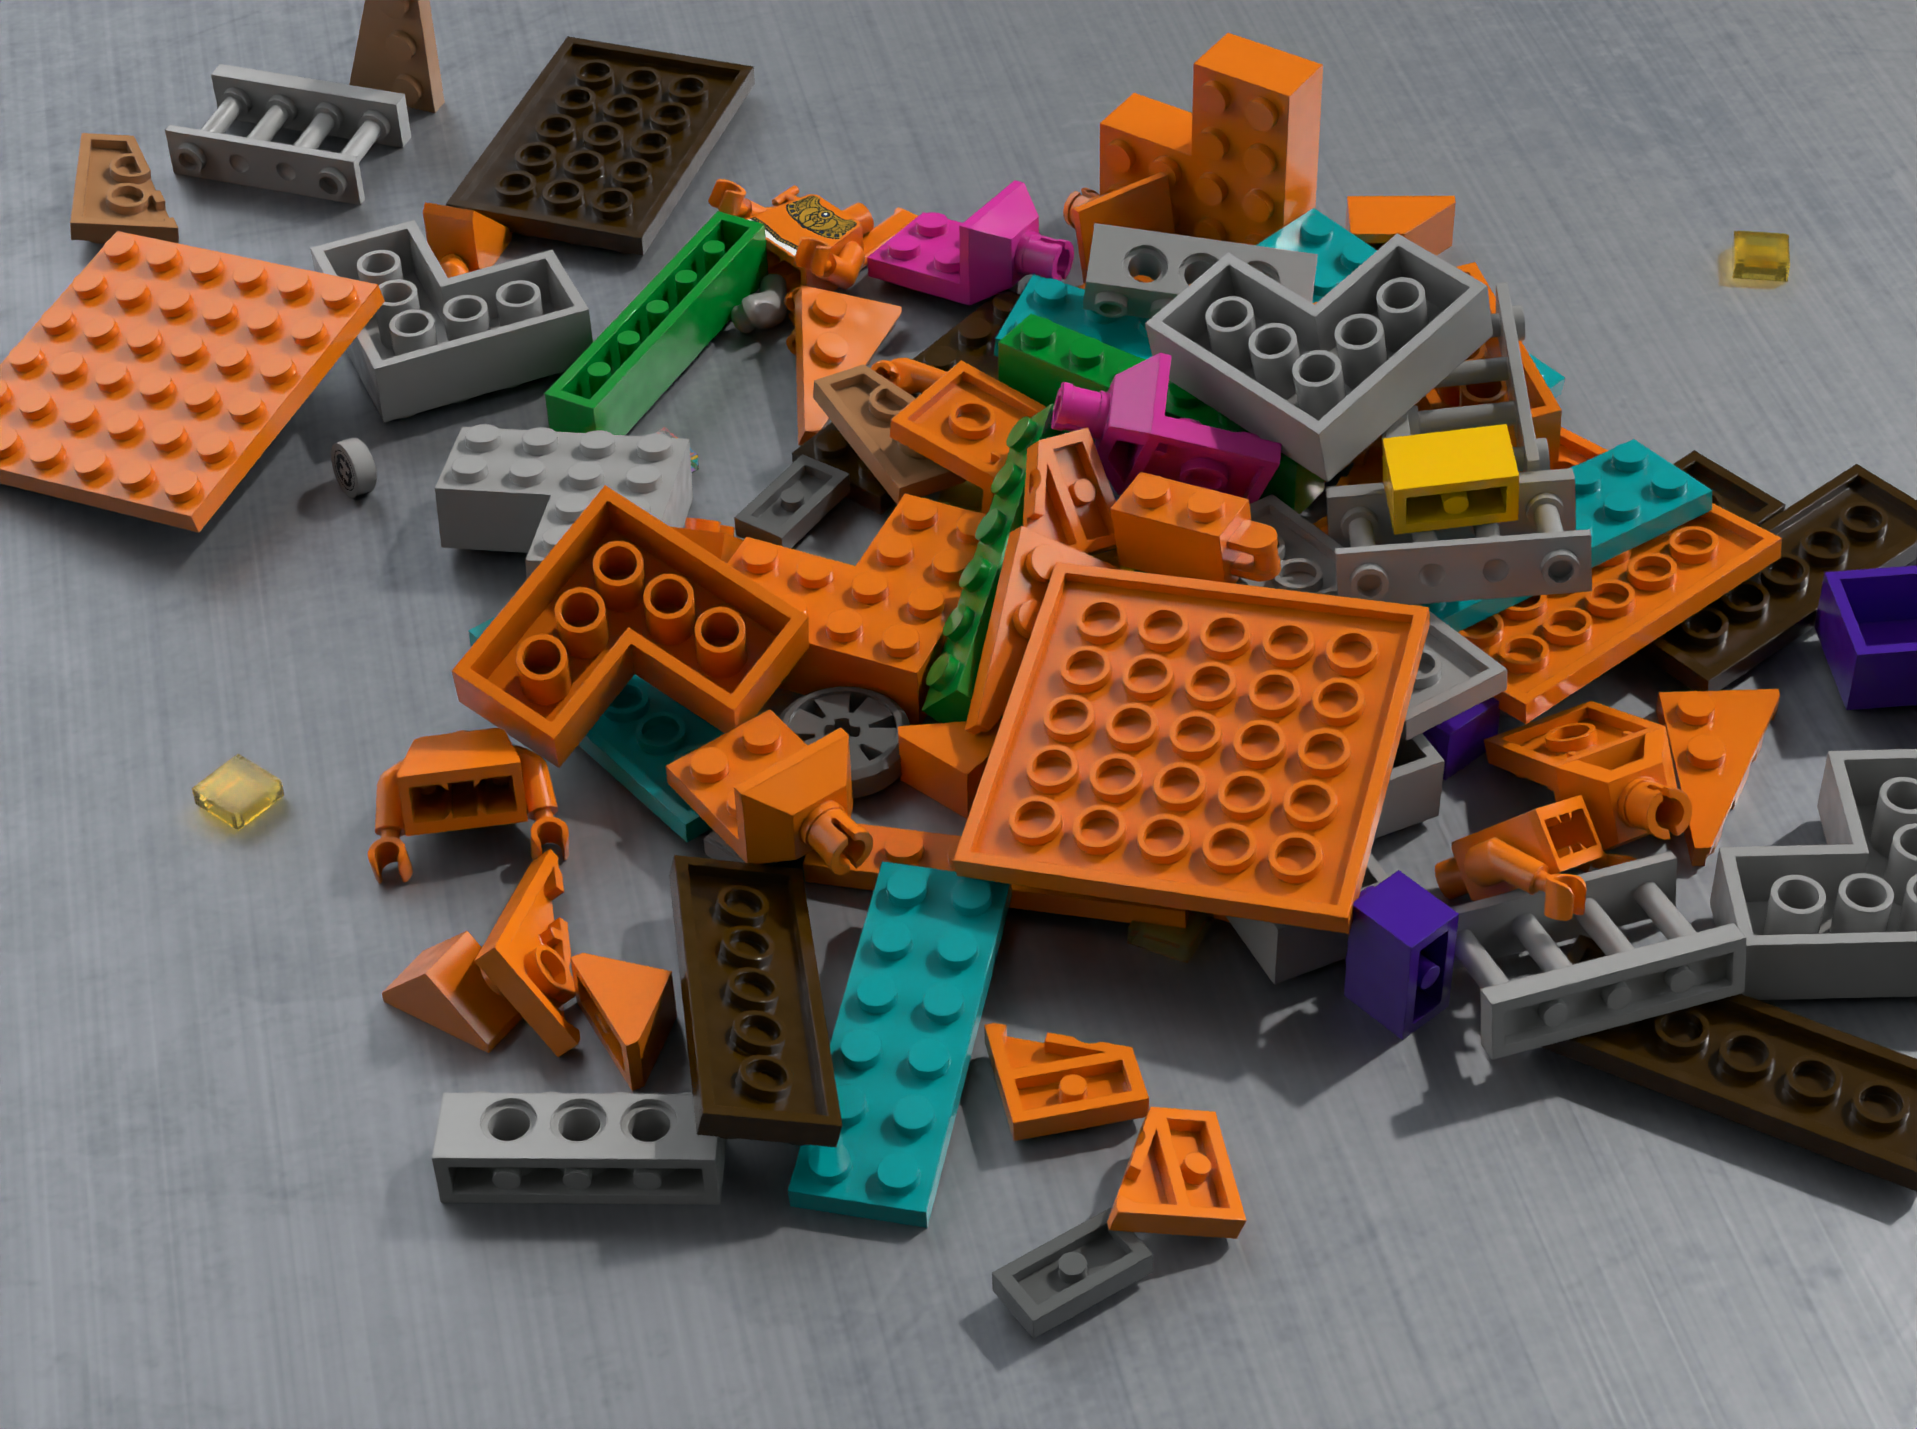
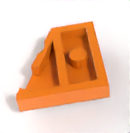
[1023,428,1117,555]
[984,1023,1149,1141]
[1107,1107,1247,1239]

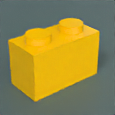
[1382,424,1519,535]

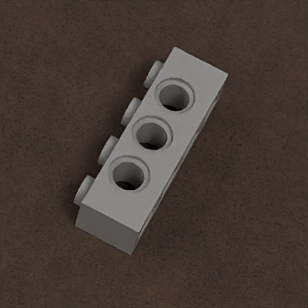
[1083,223,1318,319]
[432,1091,727,1205]

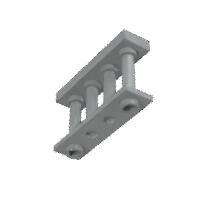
[165,64,411,205]
[1381,282,1550,472]
[1326,468,1592,605]
[1450,851,1747,1060]

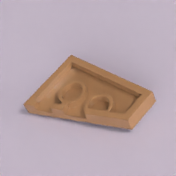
[349,0,445,113]
[70,133,179,244]
[813,364,967,504]

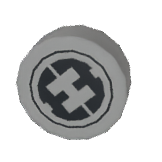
[331,437,377,498]

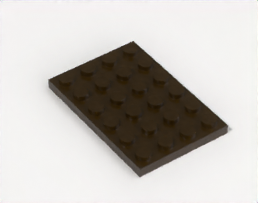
[446,36,755,256]

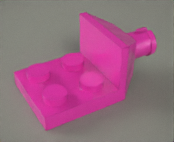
[867,180,1074,306]
[1051,353,1282,504]

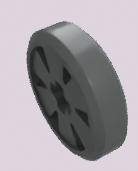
[779,686,910,798]

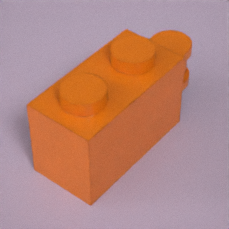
[1110,472,1281,584]

